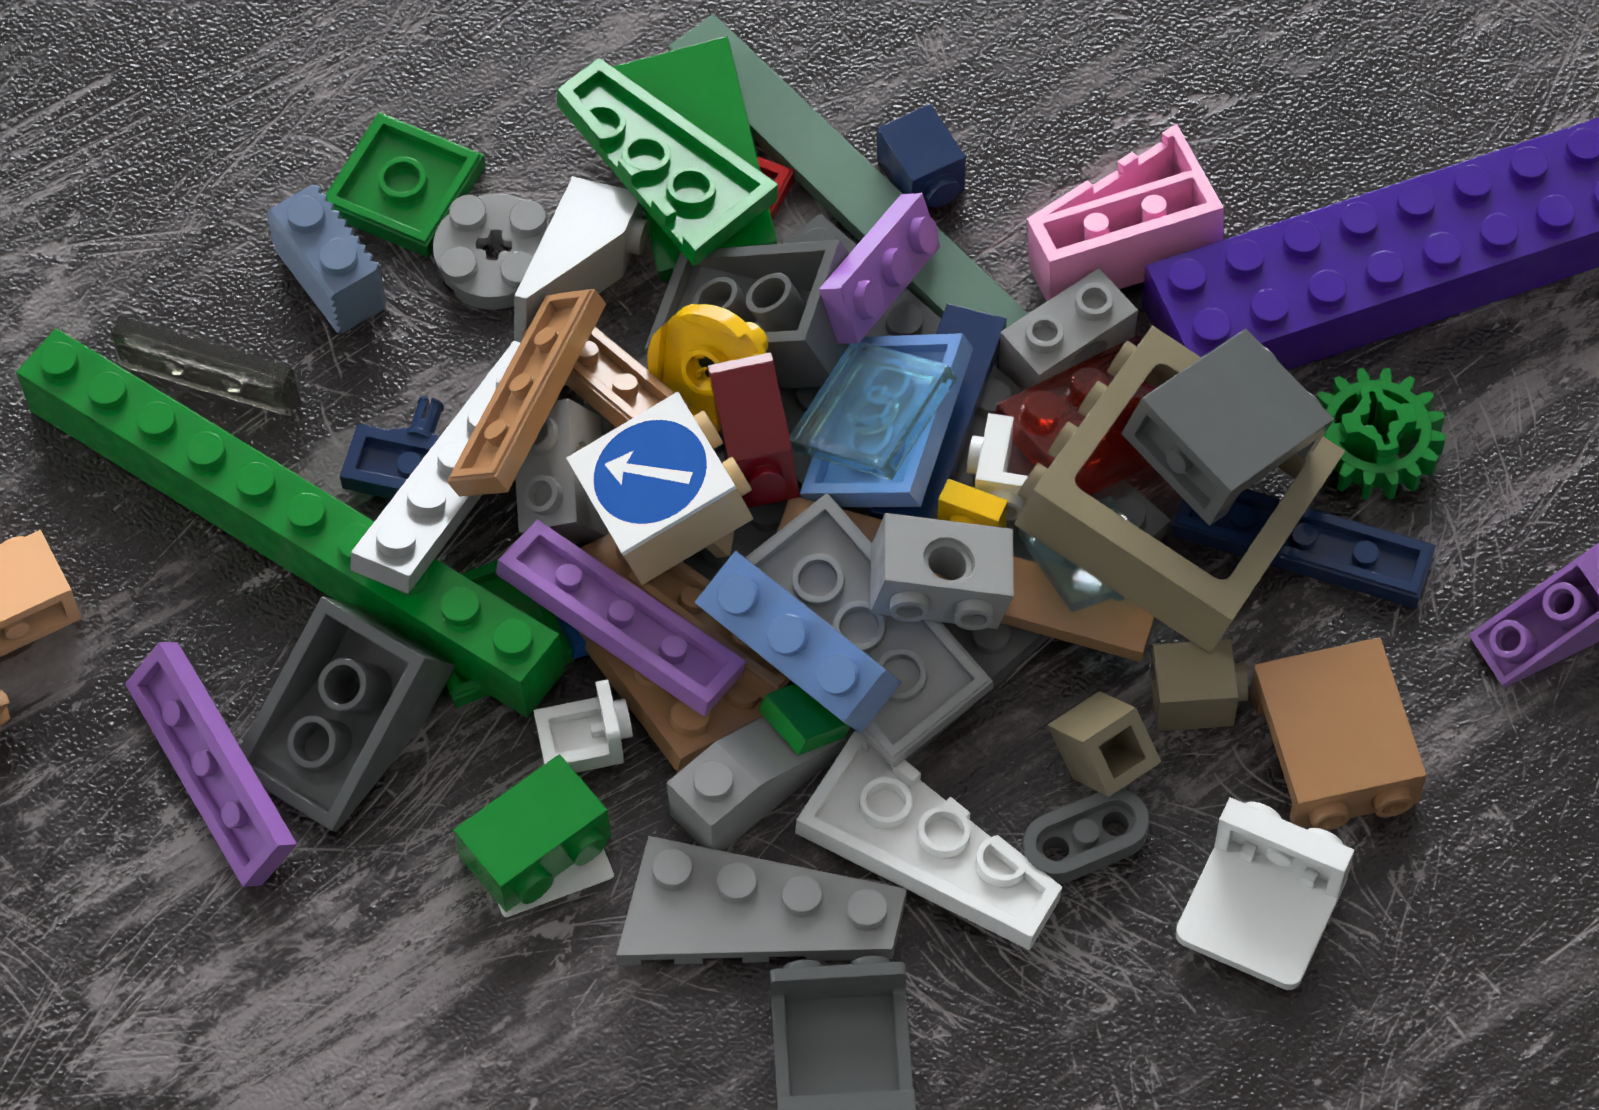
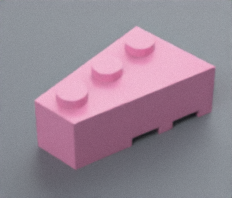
[1027,123,1224,301]

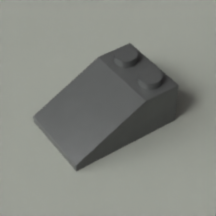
[644,240,852,389]
[240,596,456,832]

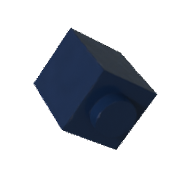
[877,103,966,207]

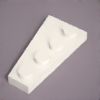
[795,730,1062,951]

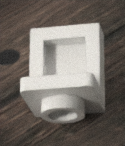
[967,413,1028,520]
[533,679,633,773]

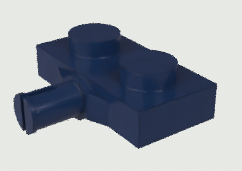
[339,396,444,499]

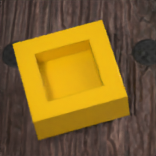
[938,479,1008,528]

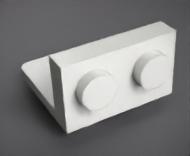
[1176,797,1354,990]

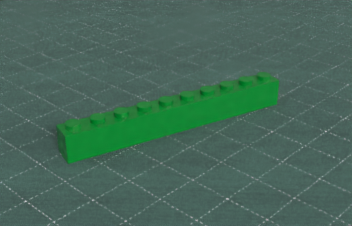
[16,328,565,718]

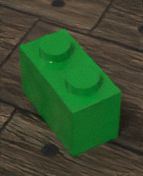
[453,754,611,912]

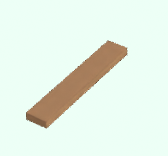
[777,497,1156,663]

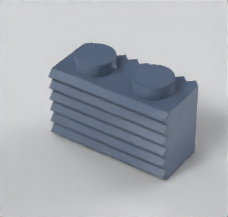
[266,185,387,333]

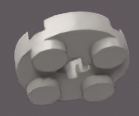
[433,194,549,310]

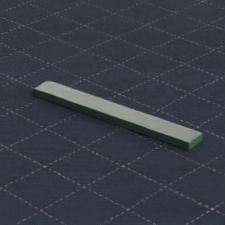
[668,14,1028,354]

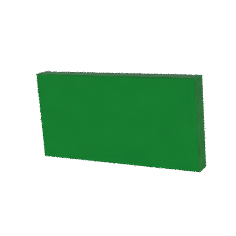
[612,36,778,282]

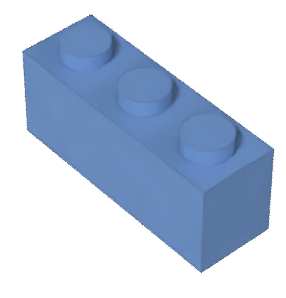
[694,551,902,734]

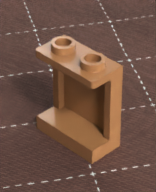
[1249,637,1427,831]

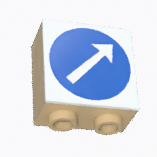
[566,392,754,585]

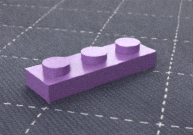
[818,193,940,344]

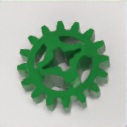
[1317,368,1446,500]

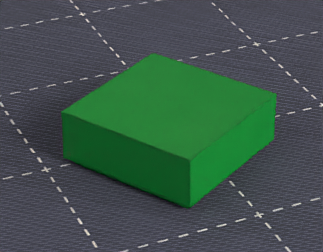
[758,684,850,755]

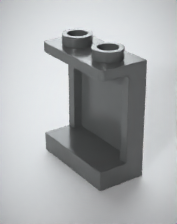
[1121,328,1334,526]
[770,956,916,1110]

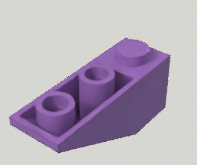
[1468,543,1599,687]

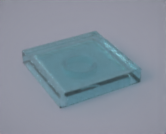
[790,341,957,480]

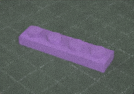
[496,519,746,717]
[125,642,297,887]

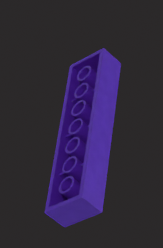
[1142,117,1599,371]

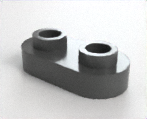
[1022,789,1149,884]

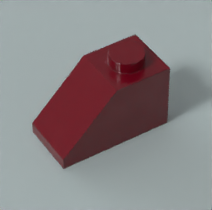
[708,352,800,508]

